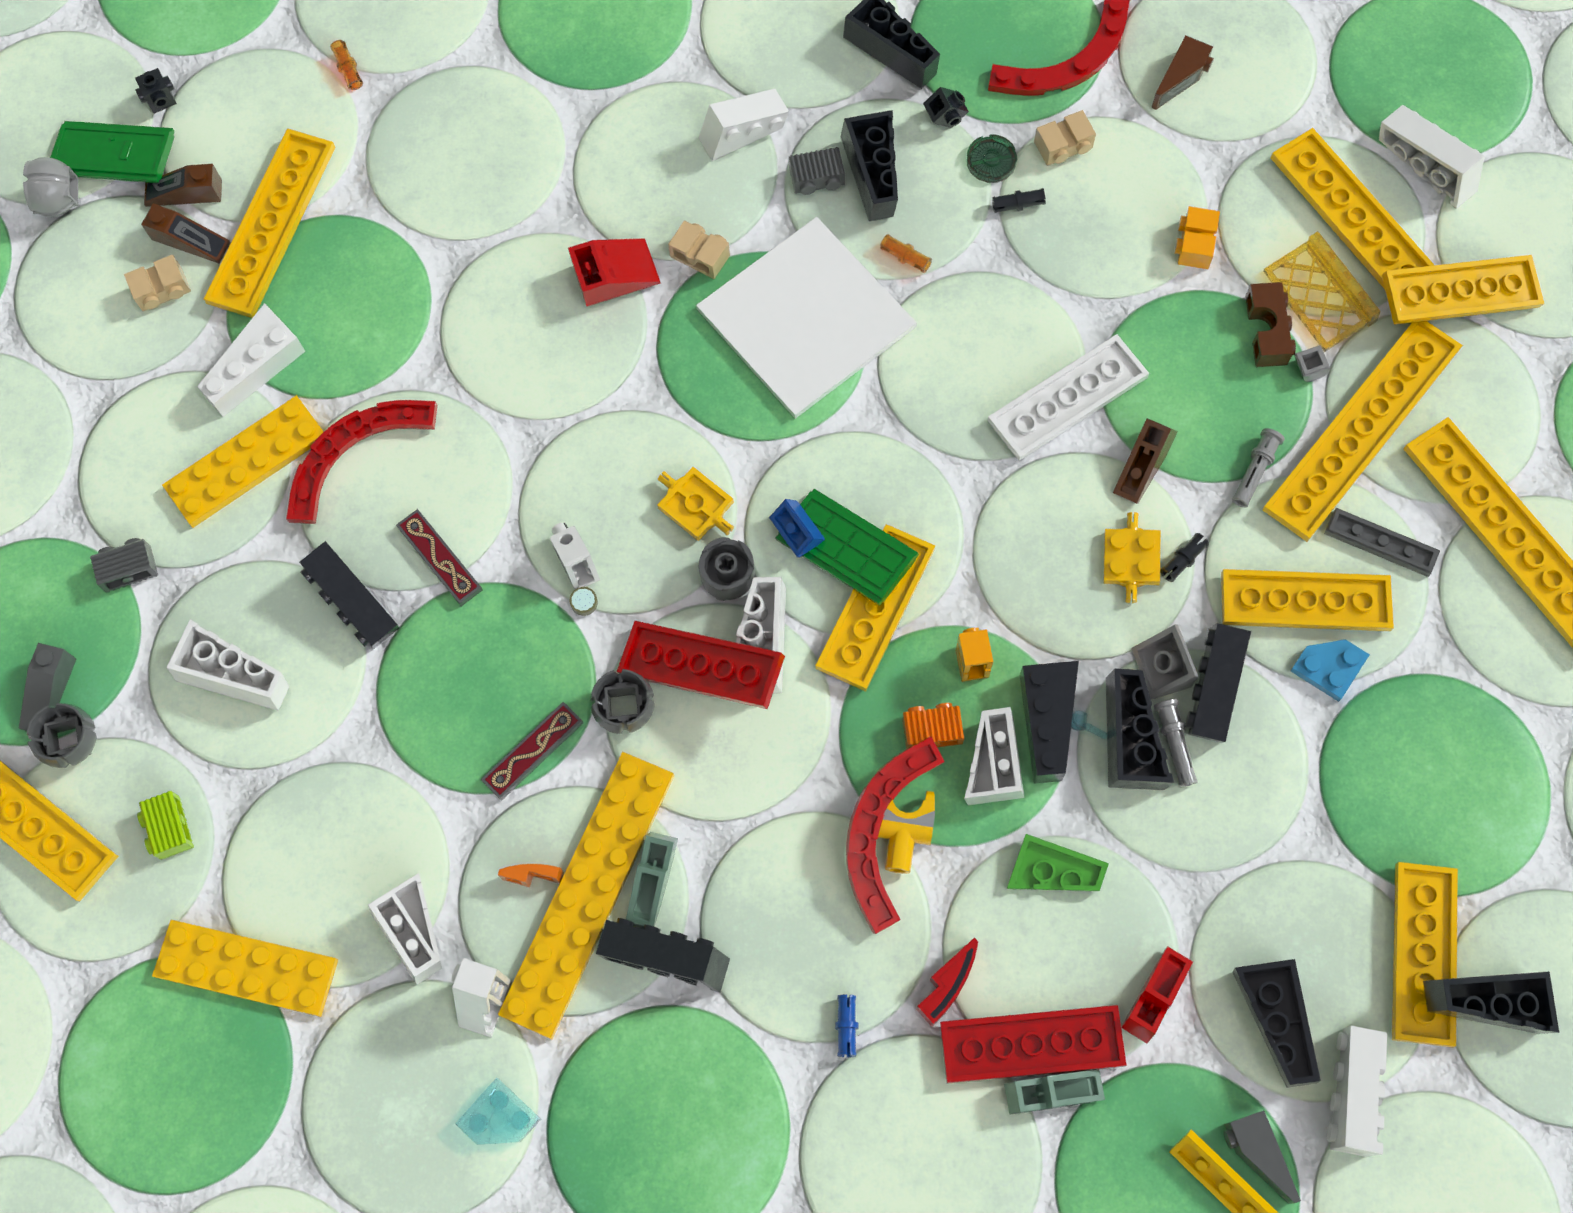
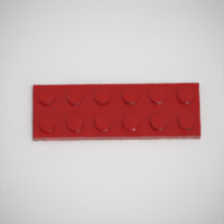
[616,621,785,710]
[940,1005,1127,1084]

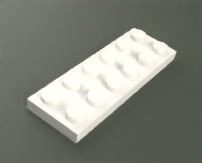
[988,334,1149,461]

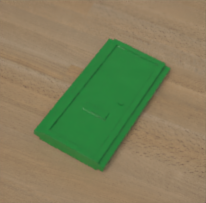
[50,121,175,183]
[775,489,919,606]

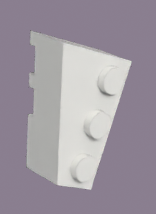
[699,89,789,161]
[964,707,1024,805]
[368,873,442,985]
[451,958,512,1038]

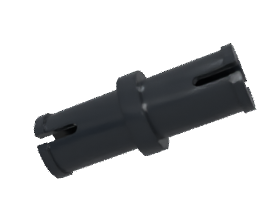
[992,188,1046,213]
[1160,533,1209,582]

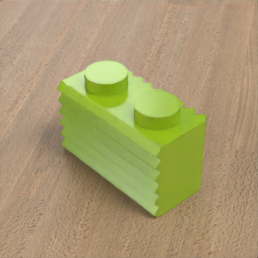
[137,791,194,860]

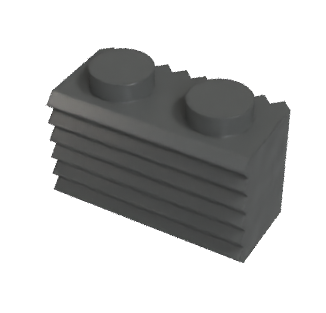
[789,147,845,195]
[90,538,158,592]

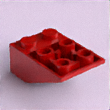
[568,238,661,306]

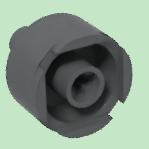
[698,537,755,601]

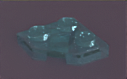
[455,1078,541,1145]

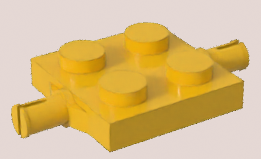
[657,467,734,541]
[1104,512,1161,603]

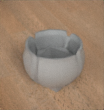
[23,157,78,217]

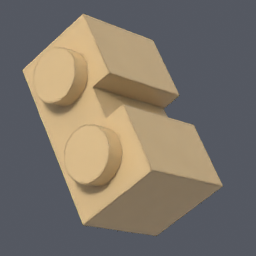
[1034,110,1096,166]
[668,220,730,279]
[124,254,191,311]

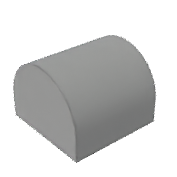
[1294,345,1330,382]

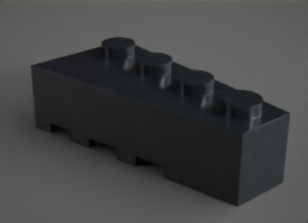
[843,0,940,89]
[840,110,898,221]
[299,541,399,649]
[1185,623,1251,743]
[596,918,730,993]
[1423,971,1560,1034]

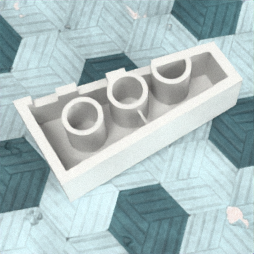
[1379,105,1485,209]
[197,303,305,417]
[736,577,786,694]
[167,620,289,711]
[1327,1026,1387,1157]

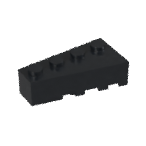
[1020,661,1079,784]
[1106,668,1174,790]
[1233,959,1321,1088]

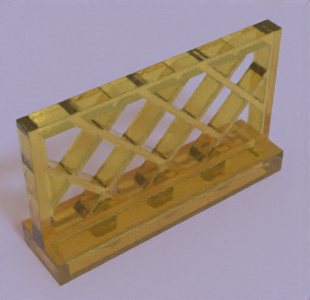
[1263,231,1381,352]

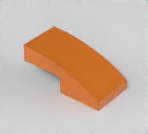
[498,864,564,887]

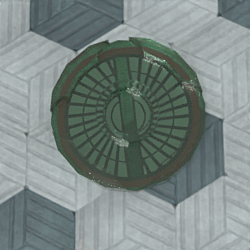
[966,134,1017,183]

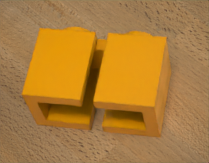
[1175,206,1220,269]
[955,627,993,682]

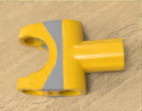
[878,791,935,874]

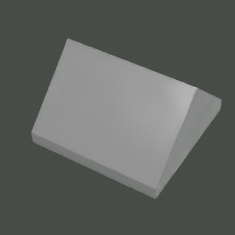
[1131,625,1198,699]

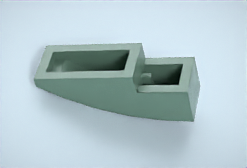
[626,832,678,927]
[1004,1069,1105,1115]

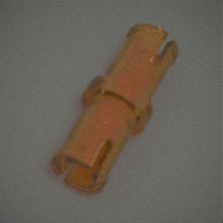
[330,40,363,90]
[880,234,932,273]

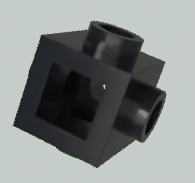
[135,68,177,114]
[923,87,969,128]

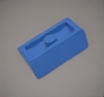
[769,499,825,558]

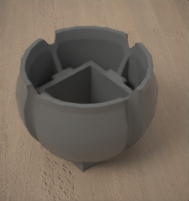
[590,669,654,734]
[27,703,97,768]

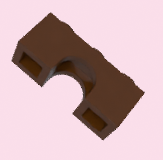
[1245,282,1296,367]

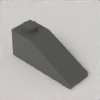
[19,643,76,731]
[1224,1110,1301,1204]

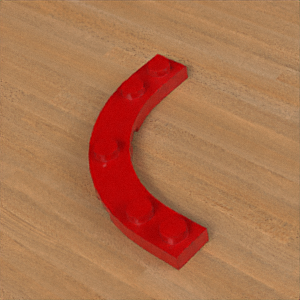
[988,0,1130,96]
[286,400,438,524]
[846,736,945,934]

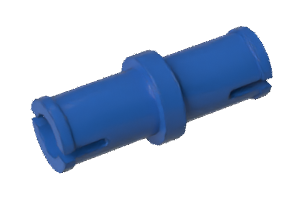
[835,994,859,1058]

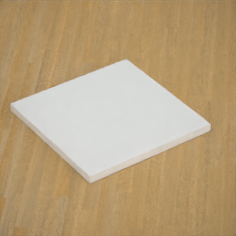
[696,217,917,419]

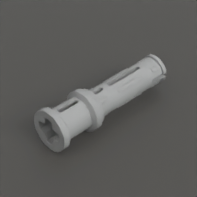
[1232,428,1285,508]
[1154,699,1198,787]

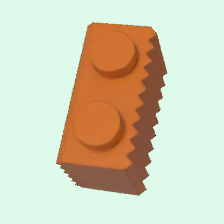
[902,703,964,749]

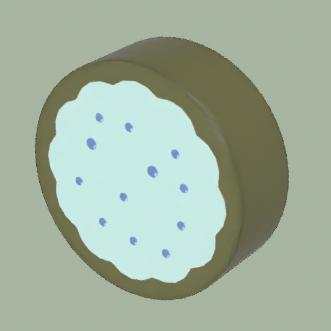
[569,587,598,616]

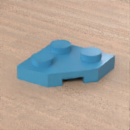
[1290,639,1370,702]

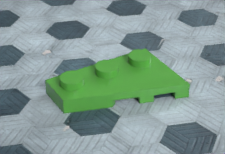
[1007,834,1109,891]

